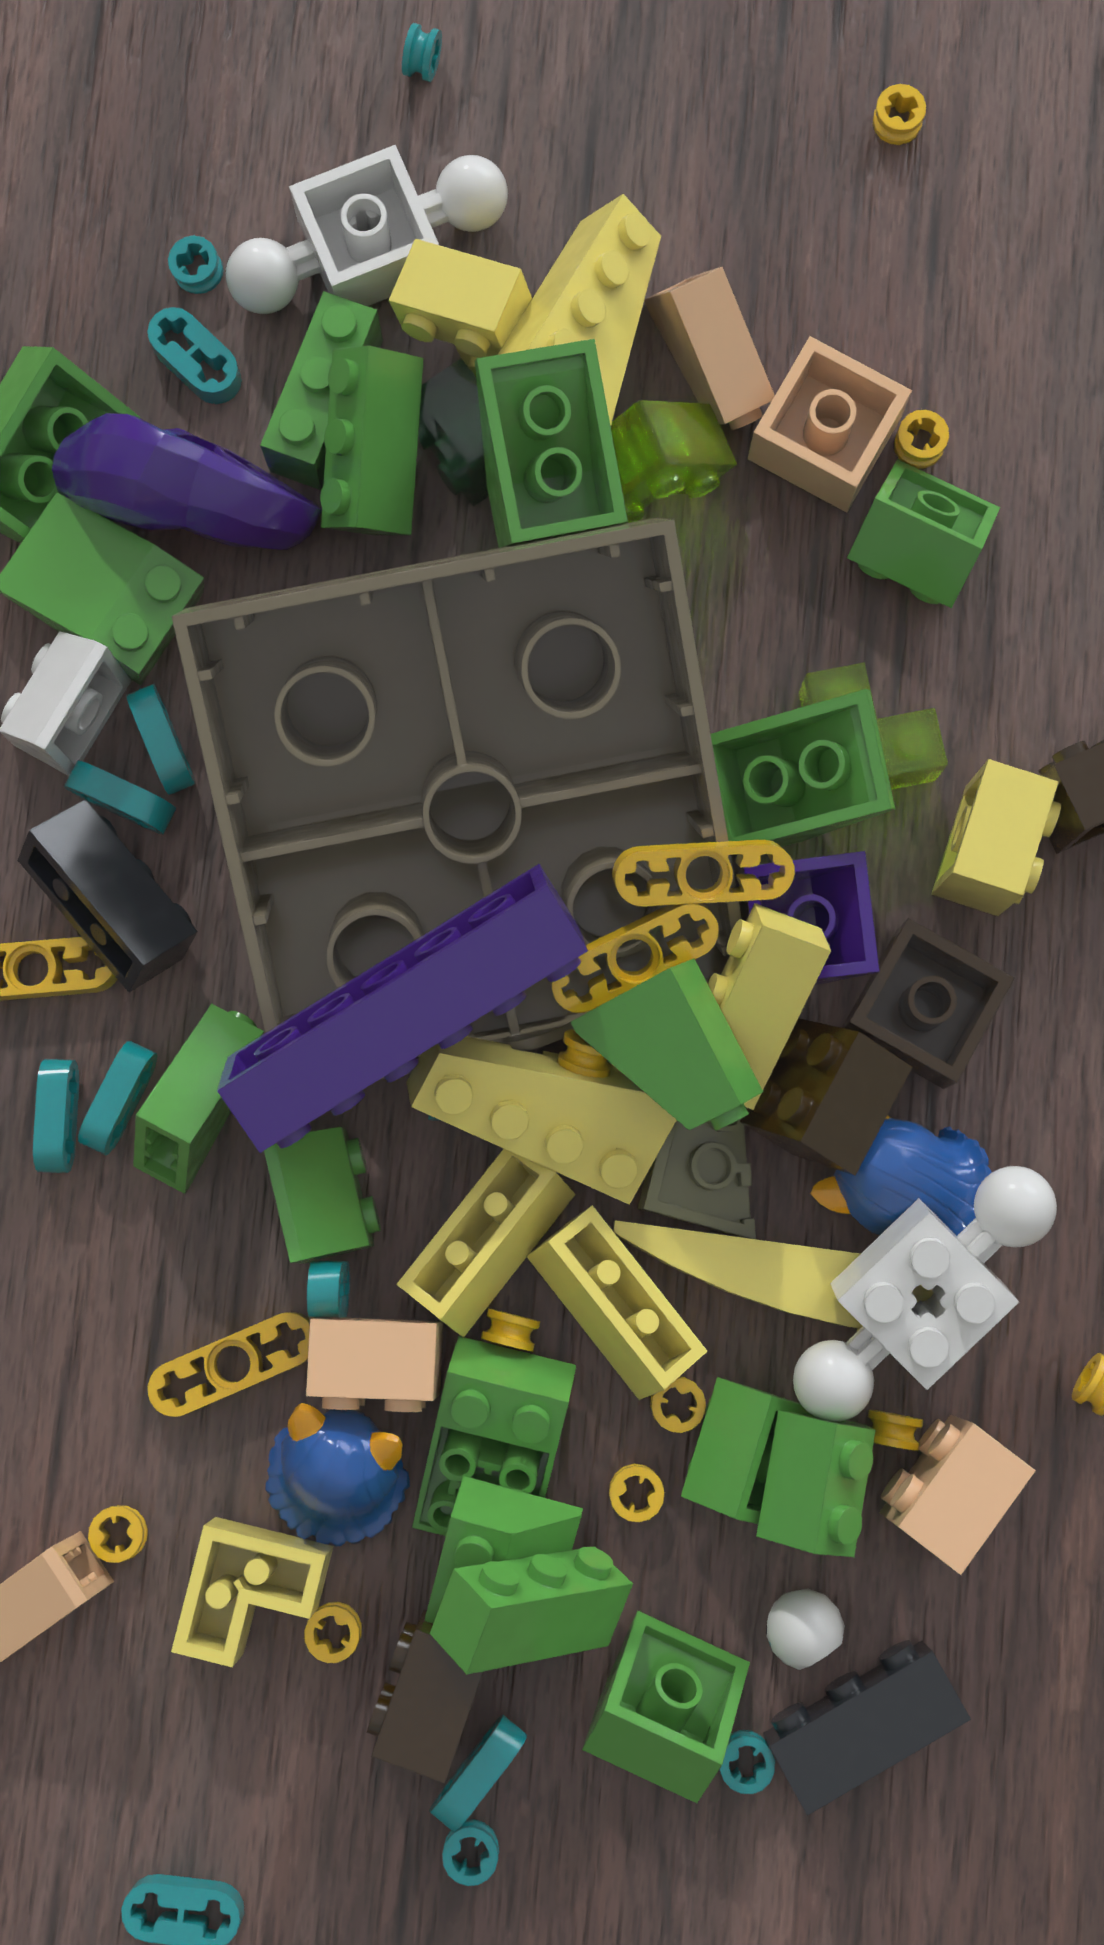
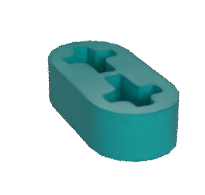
[147,307,242,404]
[126,684,196,795]
[64,760,177,835]
[78,1041,158,1156]
[33,1059,79,1173]
[307,1260,350,1318]
[429,1714,528,1832]
[121,1874,244,1945]

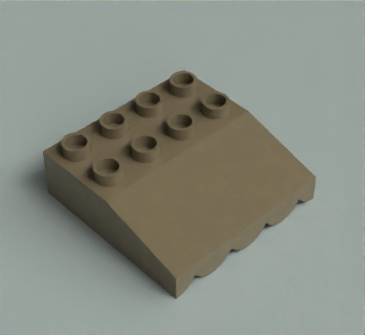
[172,518,742,1079]

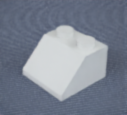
[0,631,131,776]

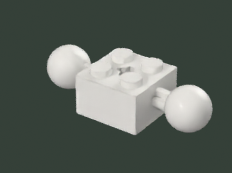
[226,145,508,314]
[793,1166,1057,1422]

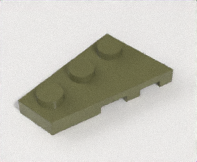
[637,1107,756,1239]

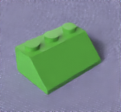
[0,346,141,544]

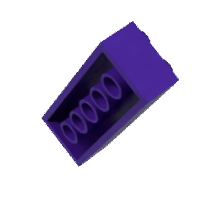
[217,864,588,1153]

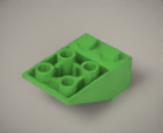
[412,1336,576,1536]

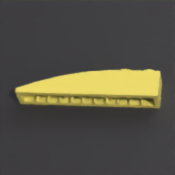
[612,1220,934,1331]

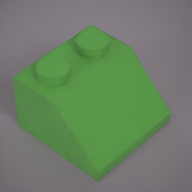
[847,459,1000,608]
[264,1127,381,1264]
[681,1377,812,1524]
[756,1410,876,1557]
[424,1476,583,1623]
[582,1611,750,1803]

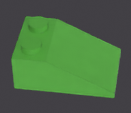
[475,339,628,548]
[0,492,204,686]
[711,689,895,847]

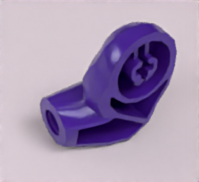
[52,413,322,550]

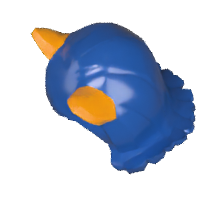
[810,1115,992,1236]
[265,1403,410,1547]

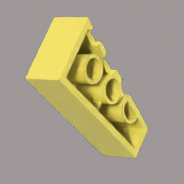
[497,194,661,426]
[406,1036,677,1205]

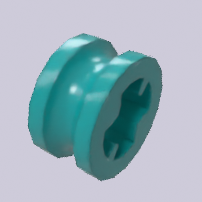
[402,23,442,82]
[168,235,224,294]
[720,1730,775,1794]
[442,1819,499,1886]

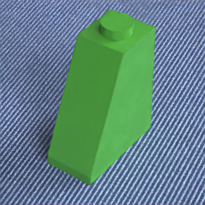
[571,958,763,1131]
[133,1004,264,1194]

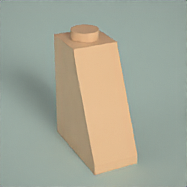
[644,267,775,430]
[0,1531,114,1663]

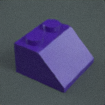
[744,851,880,985]

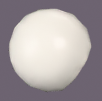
[766,1589,845,1670]

